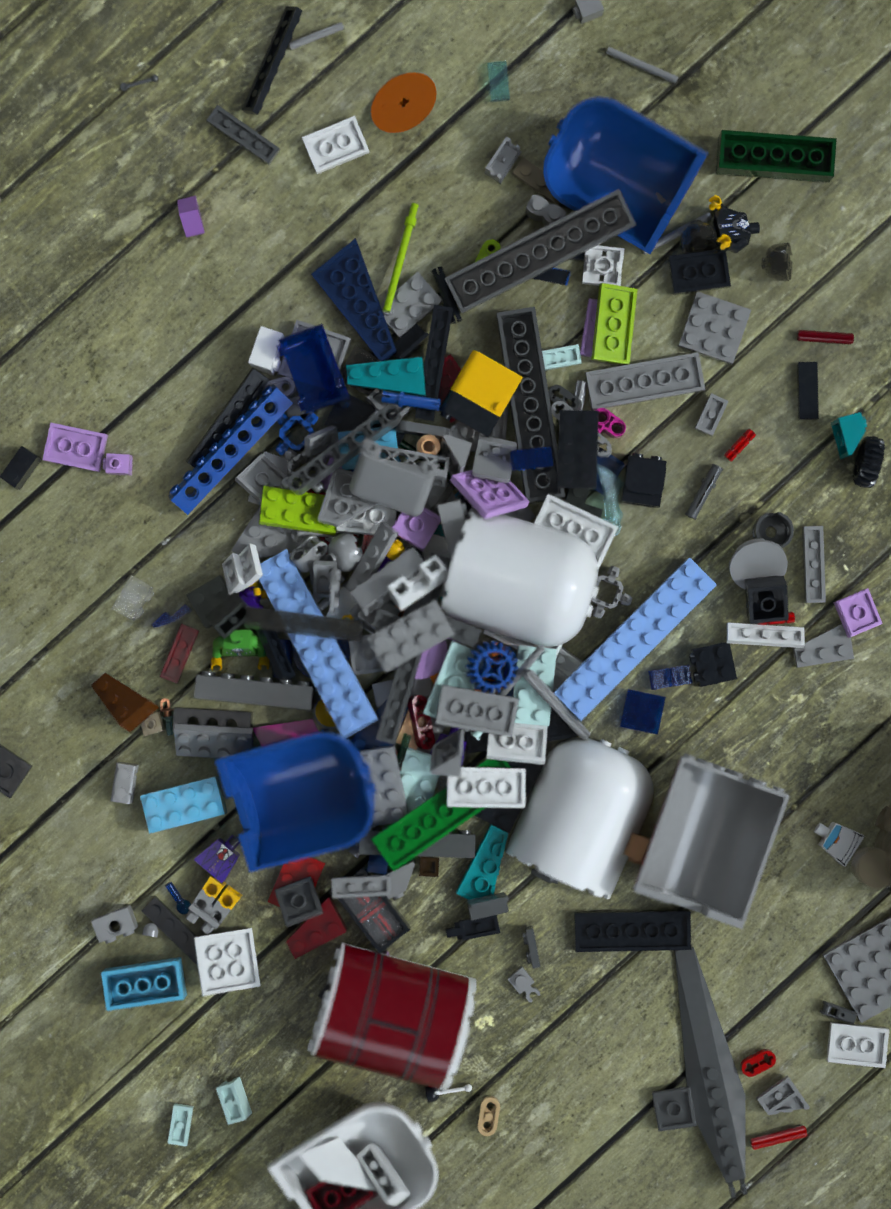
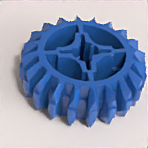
[465,641,518,694]

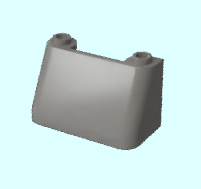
[350,439,439,516]

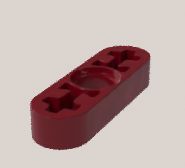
[407,694,435,750]

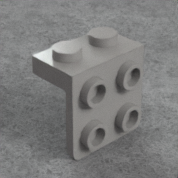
[472,435,517,483]
[313,560,341,614]

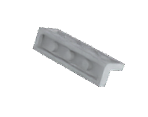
[379,445,450,487]

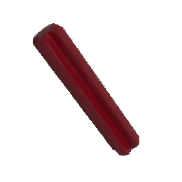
[797,330,854,344]

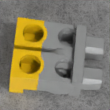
[186,875,243,935]

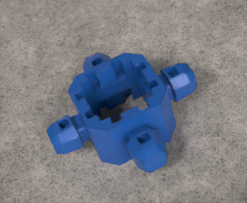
[275,412,319,456]

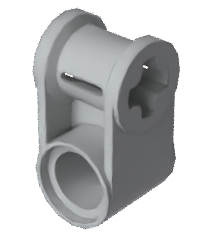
[290,535,328,572]

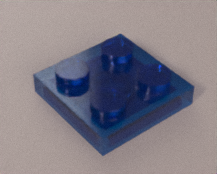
[620,689,666,735]

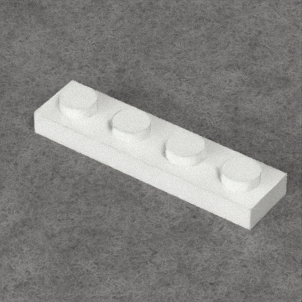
[726,623,805,648]

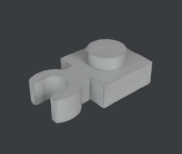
[507,966,540,1002]

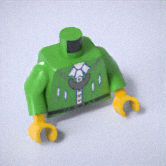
[211,630,270,671]

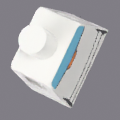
[814,822,865,867]

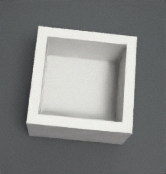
[248,326,288,376]

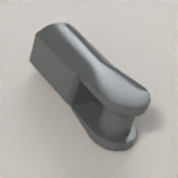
[820,1000,857,1025]

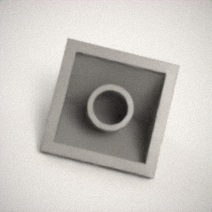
[439,434,472,477]
[430,728,464,777]

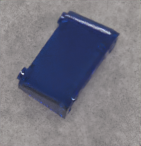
[277,324,350,414]

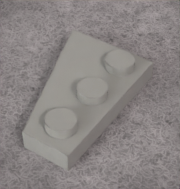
[793,623,854,668]

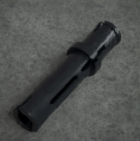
[431,266,463,324]

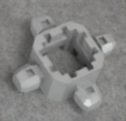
[281,449,328,494]
[591,566,633,618]

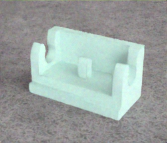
[216,1077,252,1125]

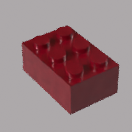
[305,1160,379,1209]

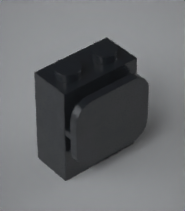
[620,453,667,508]

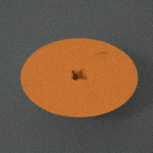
[371,72,437,133]

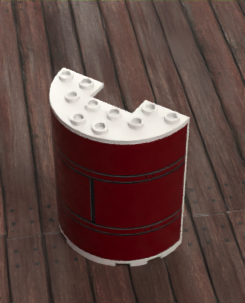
[307,943,476,1091]

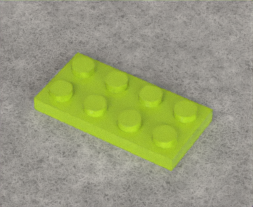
[591,283,638,365]
[259,486,337,536]

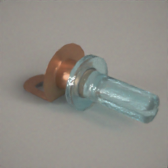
[160,698,174,735]

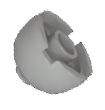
[327,532,363,572]

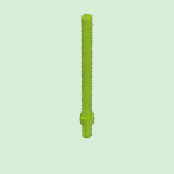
[383,203,419,313]

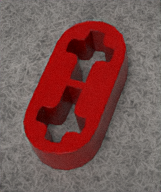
[740,1049,776,1077]

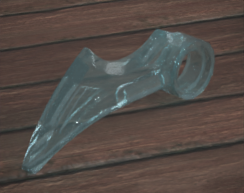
[597,464,624,537]

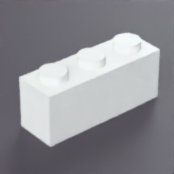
[356,1143,411,1206]

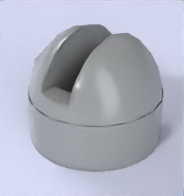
[142,923,158,937]

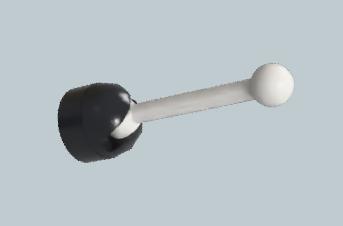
[425,1084,472,1103]

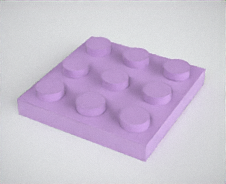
[450,470,530,519]

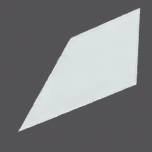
[298,1138,378,1191]

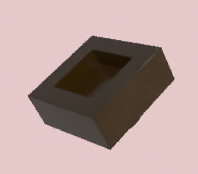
[419,856,440,877]

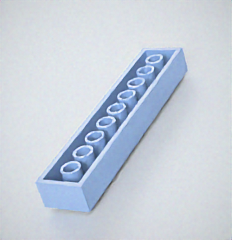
[259,549,379,738]
[553,558,717,721]

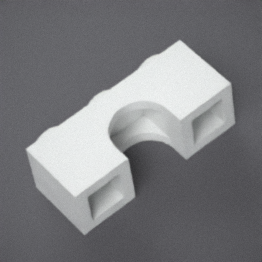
[387,555,448,611]

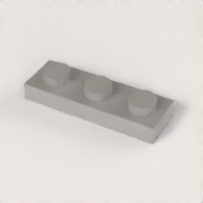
[332,875,391,898]

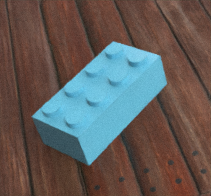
[140,776,227,834]
[101,957,187,1011]

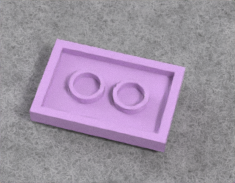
[42,422,108,472]

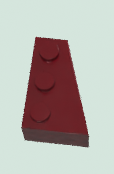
[286,895,348,959]

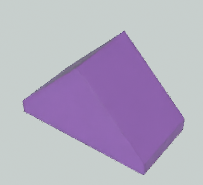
[177,196,205,237]

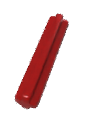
[750,1125,807,1150]

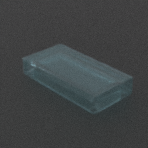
[487,61,510,102]

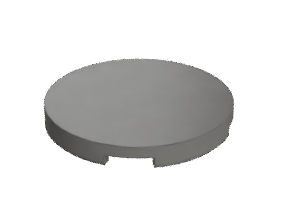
[729,538,788,589]

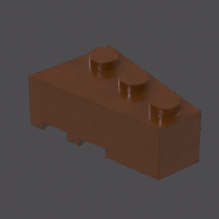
[91,673,159,732]

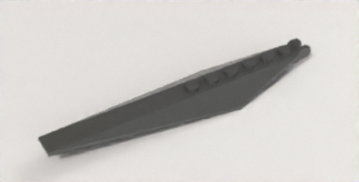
[675,947,747,1198]

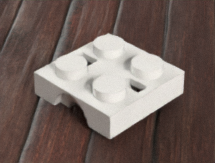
[582,246,625,286]

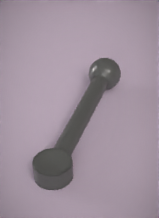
[120,75,159,91]

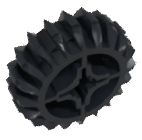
[853,436,885,488]

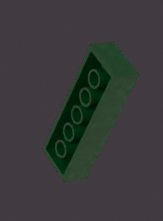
[716,130,837,182]

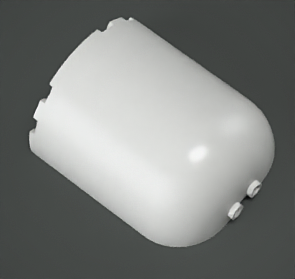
[441,507,599,647]
[505,737,654,899]
[268,1102,438,1209]

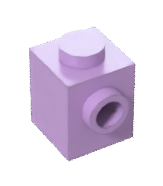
[103,453,133,476]

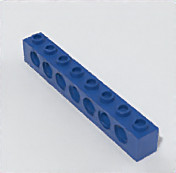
[169,384,293,515]

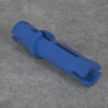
[381,391,441,411]

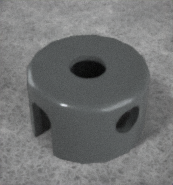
[752,512,794,548]

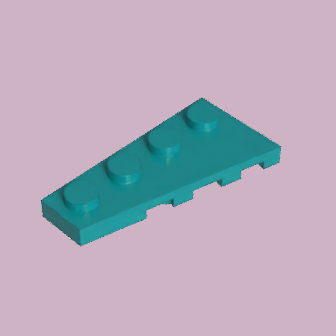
[346,357,426,396]
[455,824,508,900]

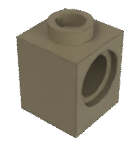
[141,712,166,736]

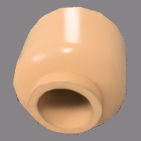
[416,434,441,455]

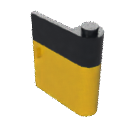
[439,350,523,438]

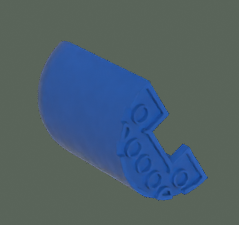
[543,97,708,254]
[215,732,376,872]

